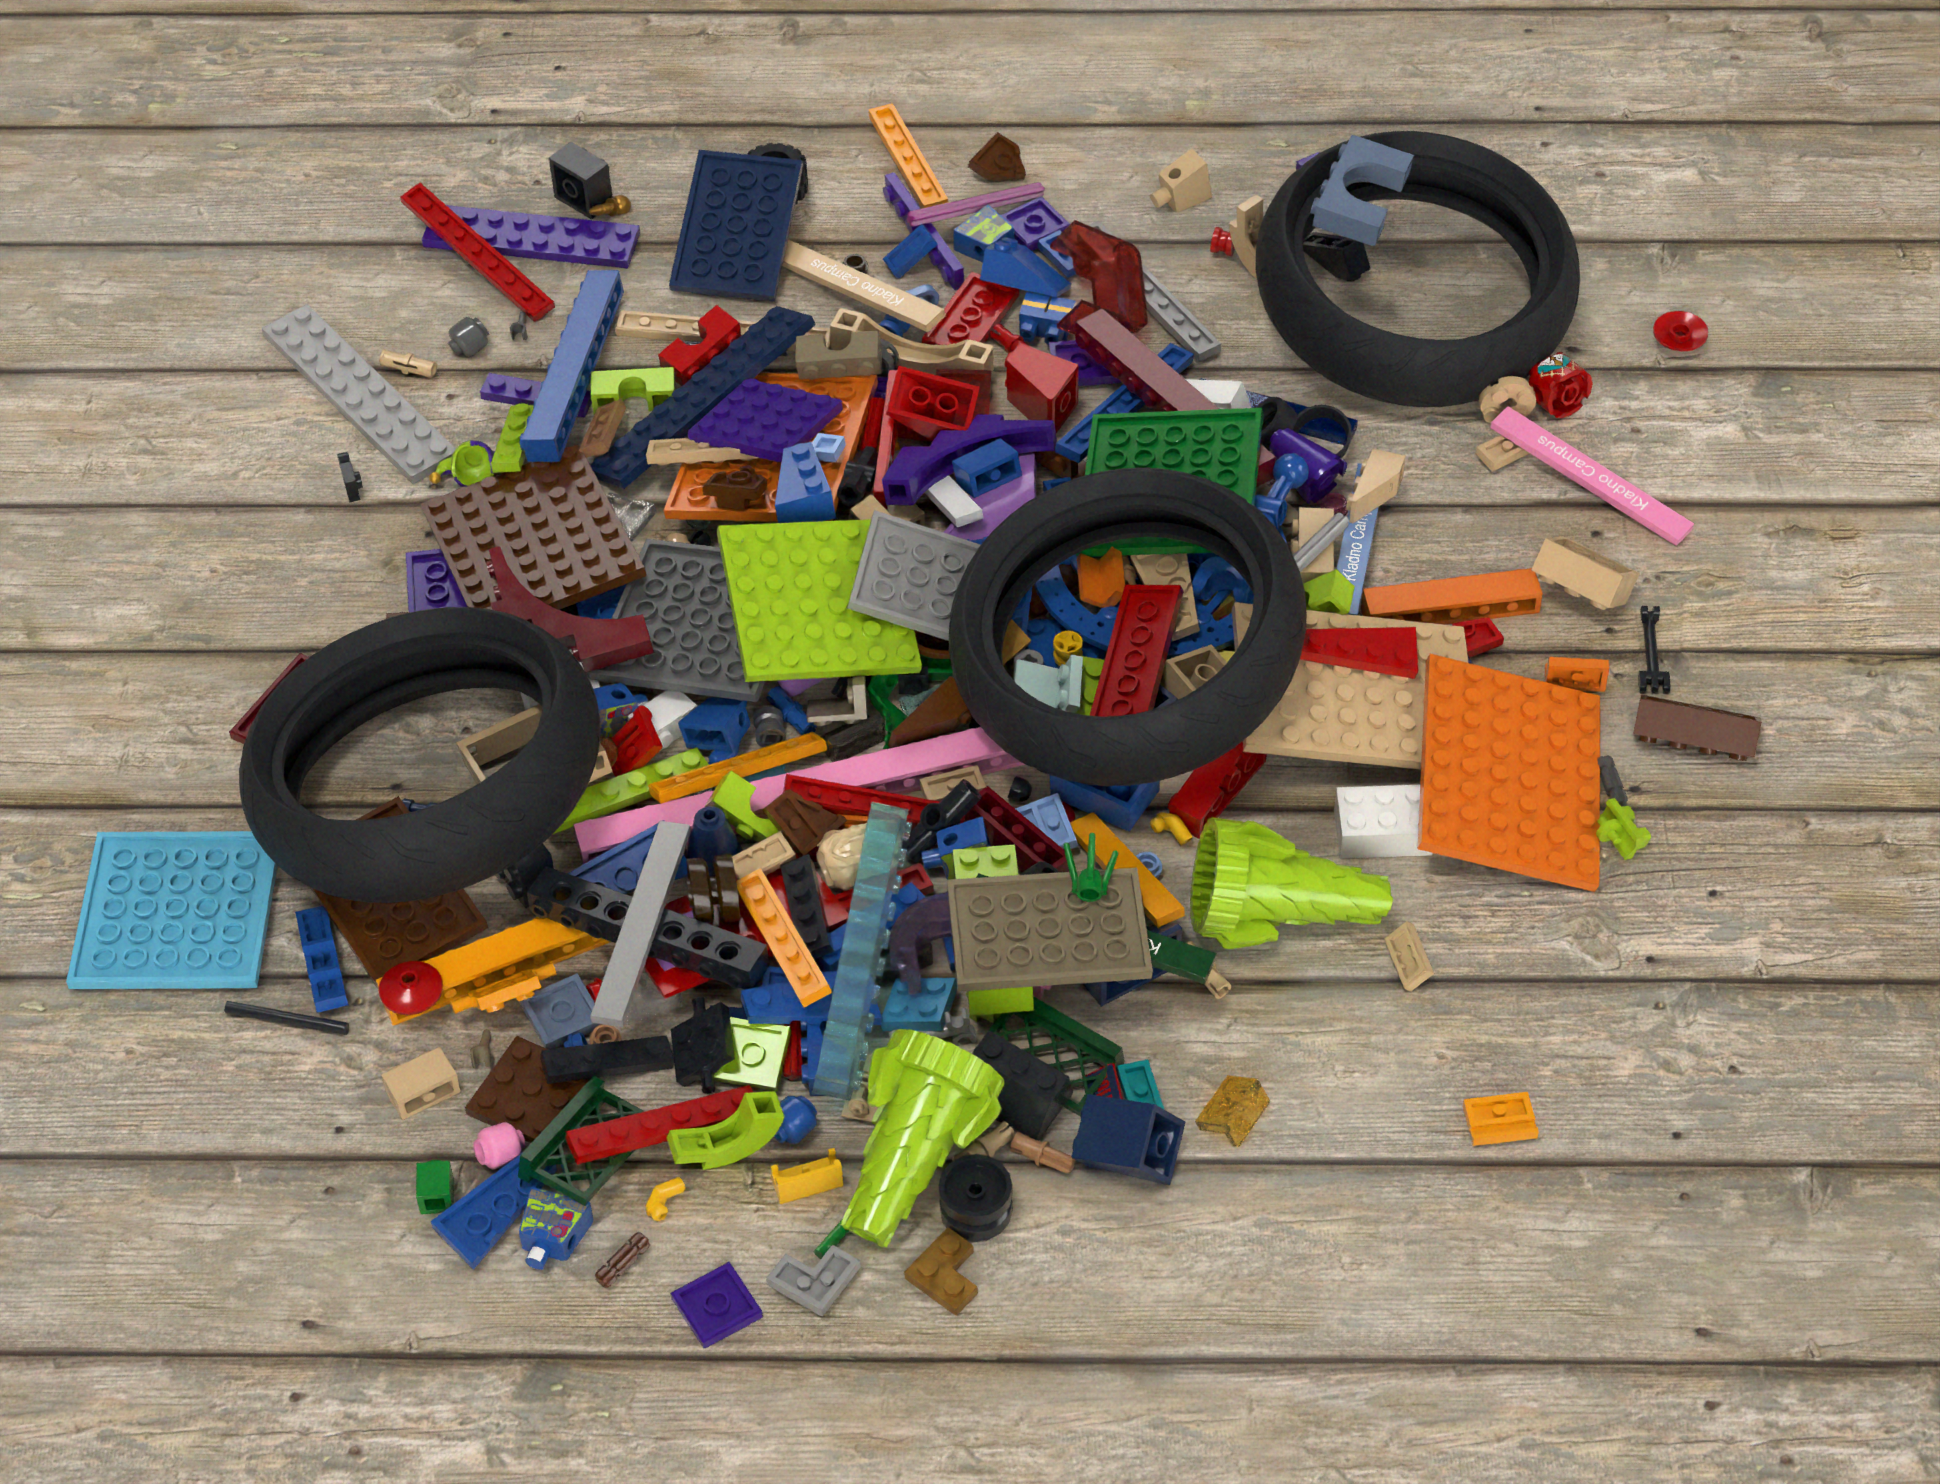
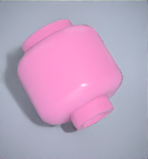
[473,1122,525,1170]

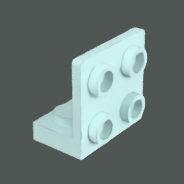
[1014,655,1083,713]

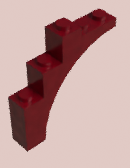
[486,546,654,673]

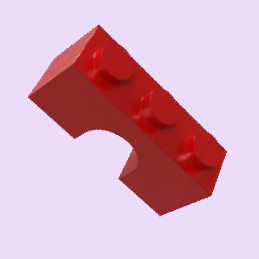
[658,305,742,386]

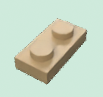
[1476,435,1530,472]
[920,765,986,801]

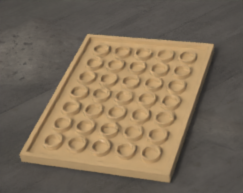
[1232,602,1468,769]

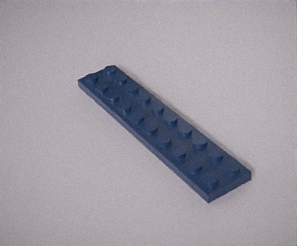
[590,306,816,489]

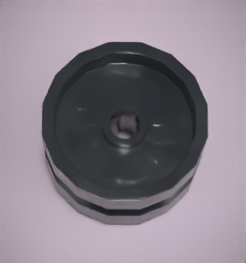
[939,1154,1013,1242]

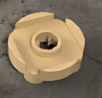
[1479,376,1536,423]

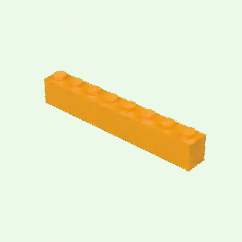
[376,917,611,1026]

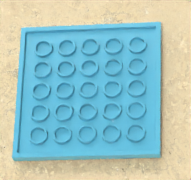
[66,831,278,989]

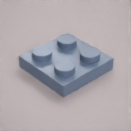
[520,973,601,1049]

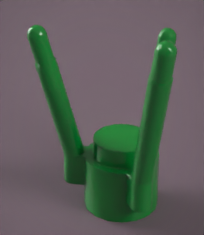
[1063,833,1119,902]

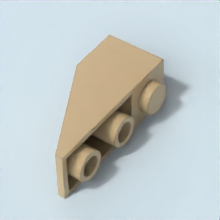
[1346,449,1406,523]

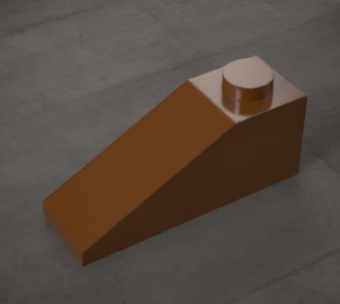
[888,676,973,748]

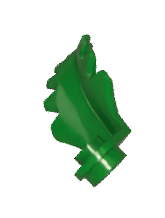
[867,674,907,749]

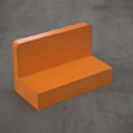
[1077,547,1125,608]

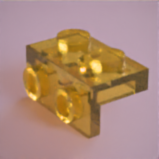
[1195,1075,1270,1147]

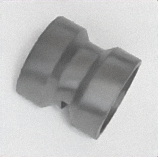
[753,706,786,747]

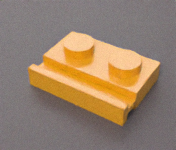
[1462,1092,1539,1146]

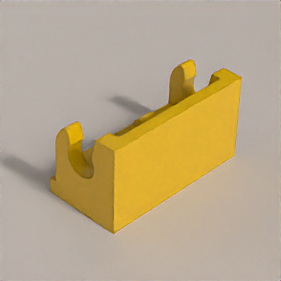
[770,1148,843,1204]

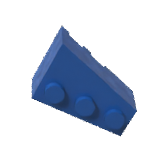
[775,442,836,523]

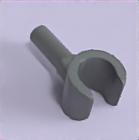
[510,312,528,340]

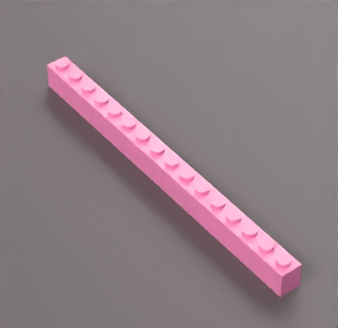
[573,727,1026,864]

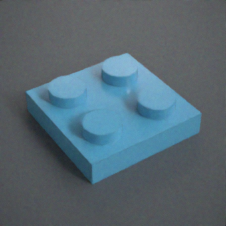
[881,977,958,1031]

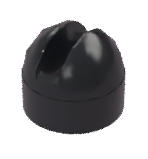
[688,530,711,546]
[1007,776,1032,802]

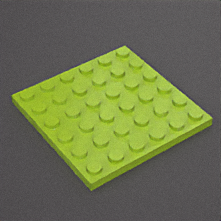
[717,519,922,682]

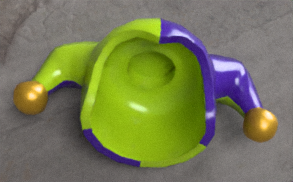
[429,440,495,487]

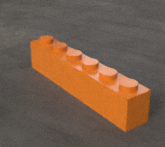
[1361,568,1543,625]

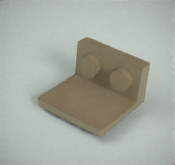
[807,676,867,726]

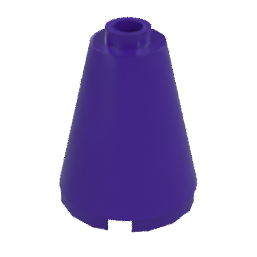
[1270,428,1347,504]

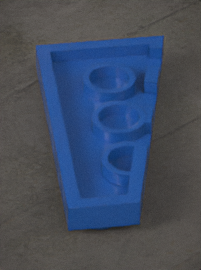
[567,820,688,894]

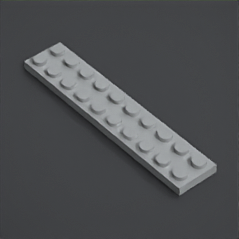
[261,304,456,484]

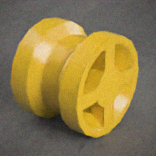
[1053,631,1083,666]

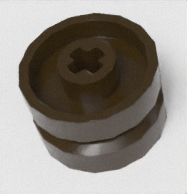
[686,853,740,925]

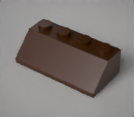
[1633,694,1762,761]

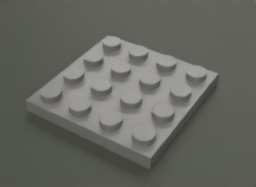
[847,510,981,641]

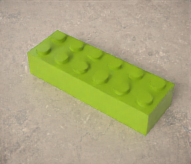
[953,844,1034,1016]

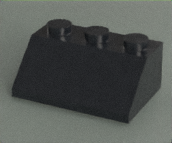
[972,1030,1073,1141]

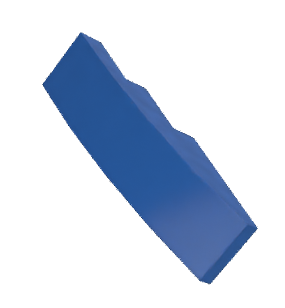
[295,906,348,1013]

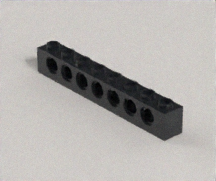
[527,866,770,990]

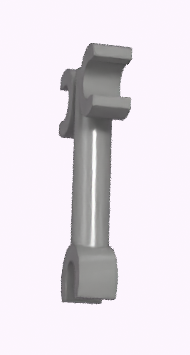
[889,1008,977,1046]

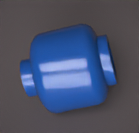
[774,1096,817,1144]

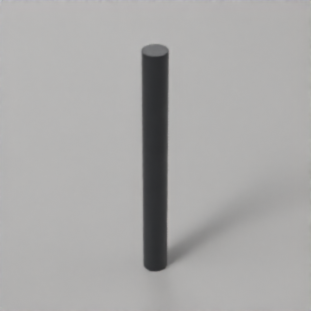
[224,1001,349,1035]

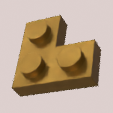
[904,1227,978,1316]

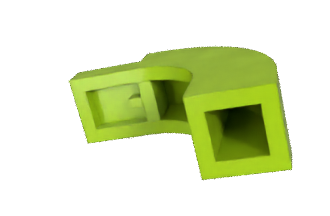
[667,1091,784,1170]

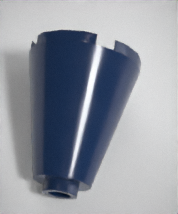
[685,806,743,876]

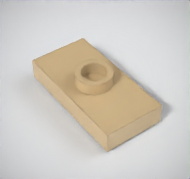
[732,831,796,880]
[1384,921,1434,991]

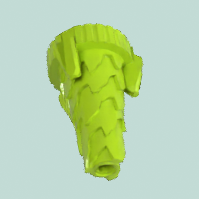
[1190,817,1393,949]
[841,1029,1005,1247]

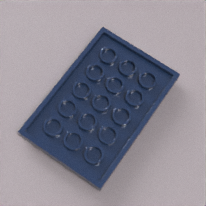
[669,150,803,302]

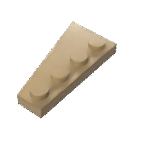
[1129,553,1200,642]

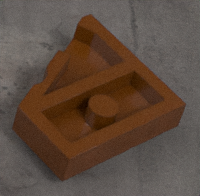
[762,789,847,857]

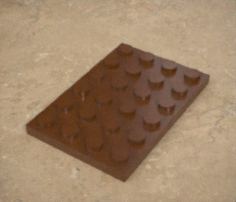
[310,796,488,989]

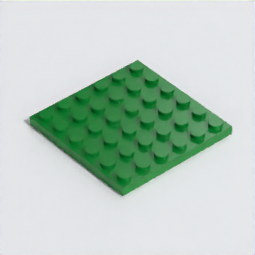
[1076,408,1263,557]

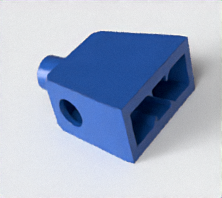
[678,697,751,752]

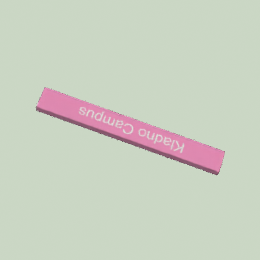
[1490,406,1694,546]

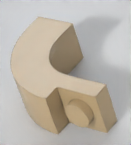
[1229,194,1263,280]

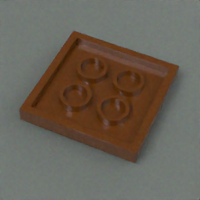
[465,1036,600,1143]

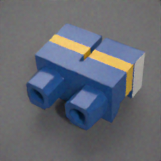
[1019,292,1076,346]

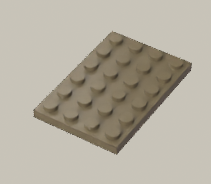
[947,868,1153,992]

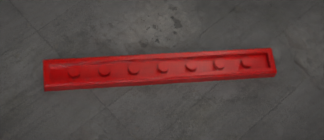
[400,182,555,322]

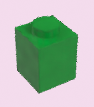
[416,1160,454,1214]

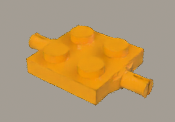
[450,963,557,1014]

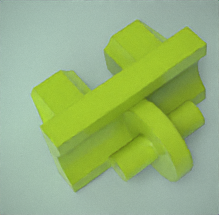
[1596,798,1651,860]

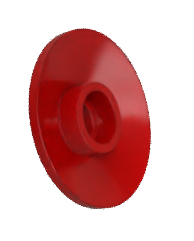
[1653,311,1709,351]
[379,961,443,1015]

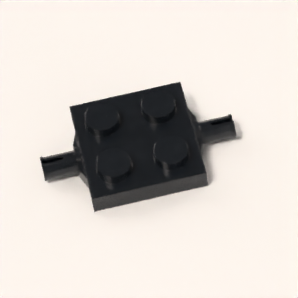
[671,996,735,1094]

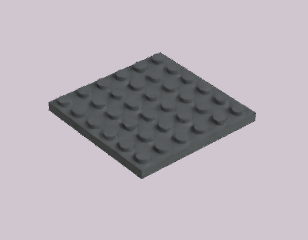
[588,538,766,702]

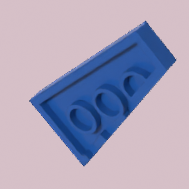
[740,967,882,1025]
[431,1152,557,1270]

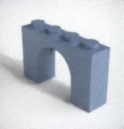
[1311,135,1414,247]

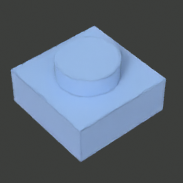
[812,433,846,462]

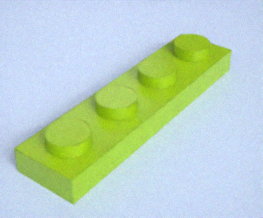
[491,403,534,473]

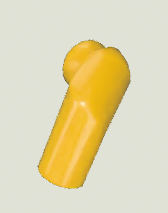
[1150,812,1193,846]
[645,1177,685,1221]

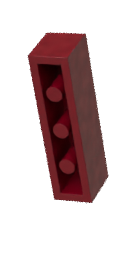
[965,786,1069,873]

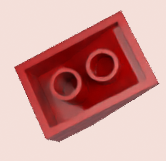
[886,365,980,441]

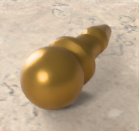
[589,195,631,217]

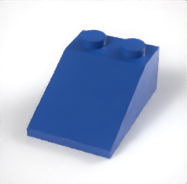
[980,238,1072,297]

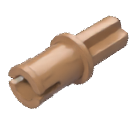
[1010,1132,1076,1173]

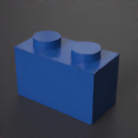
[952,438,1022,498]

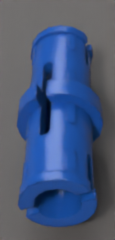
[766,686,817,735]

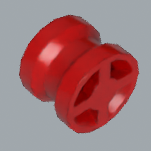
[1210,227,1235,256]

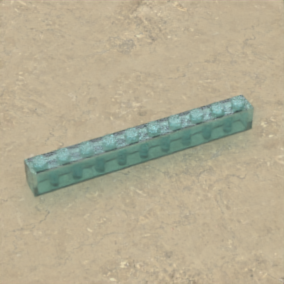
[812,802,912,1101]

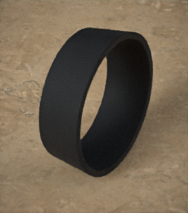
[1293,405,1352,458]

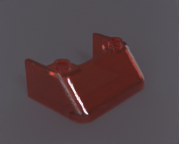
[1050,220,1148,335]

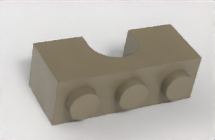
[795,330,882,380]

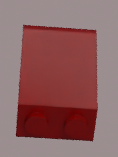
[1004,343,1079,433]

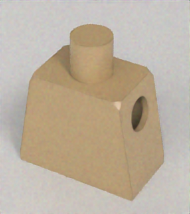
[1150,149,1212,212]

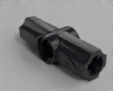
[837,446,878,507]
[898,779,982,862]

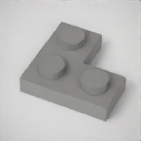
[766,1245,861,1317]

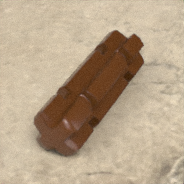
[595,1232,650,1288]

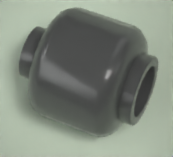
[448,317,489,357]

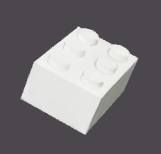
[1334,785,1433,859]

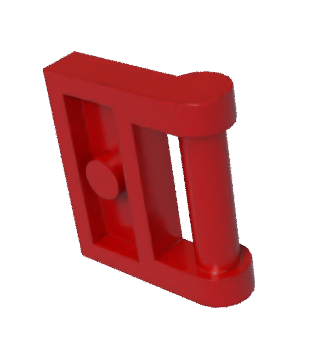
[602,705,663,777]

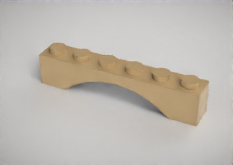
[830,308,994,386]

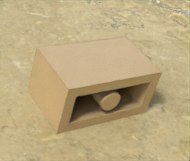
[381,1047,461,1120]

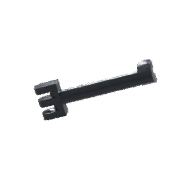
[1638,606,1670,693]

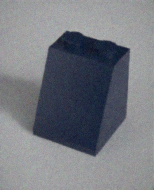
[1071,1094,1186,1185]

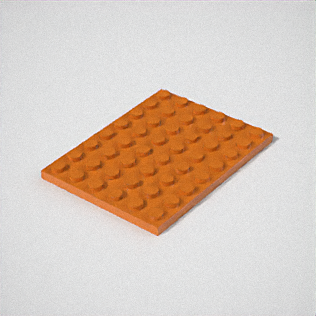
[664,373,878,522]
[1417,653,1600,892]

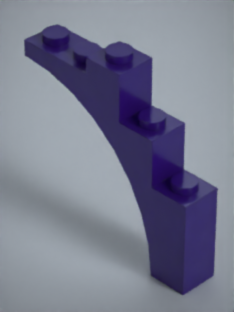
[882,414,1057,505]

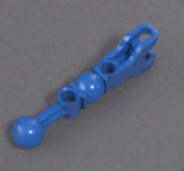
[1193,453,1309,604]

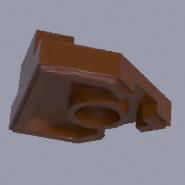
[968,132,1026,181]
[702,465,767,509]

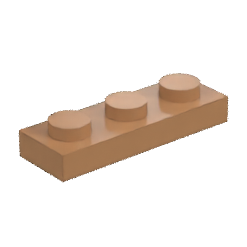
[579,399,626,458]

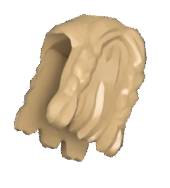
[816,818,898,891]

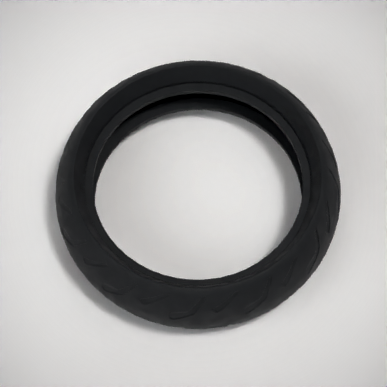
[1256,131,1580,407]
[949,468,1307,786]
[239,607,600,903]

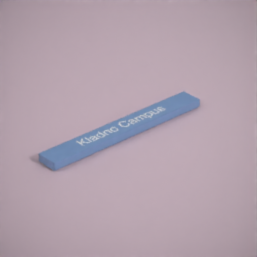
[1337,463,1379,615]

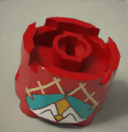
[1528,352,1593,419]

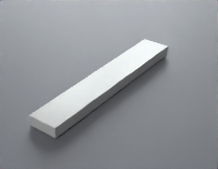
[894,444,983,527]

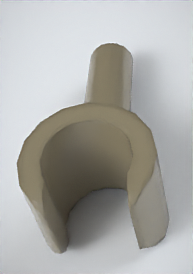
[470,1029,491,1068]

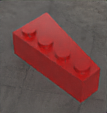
[1168,741,1267,839]

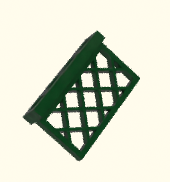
[974,996,1125,1116]
[518,1076,645,1206]

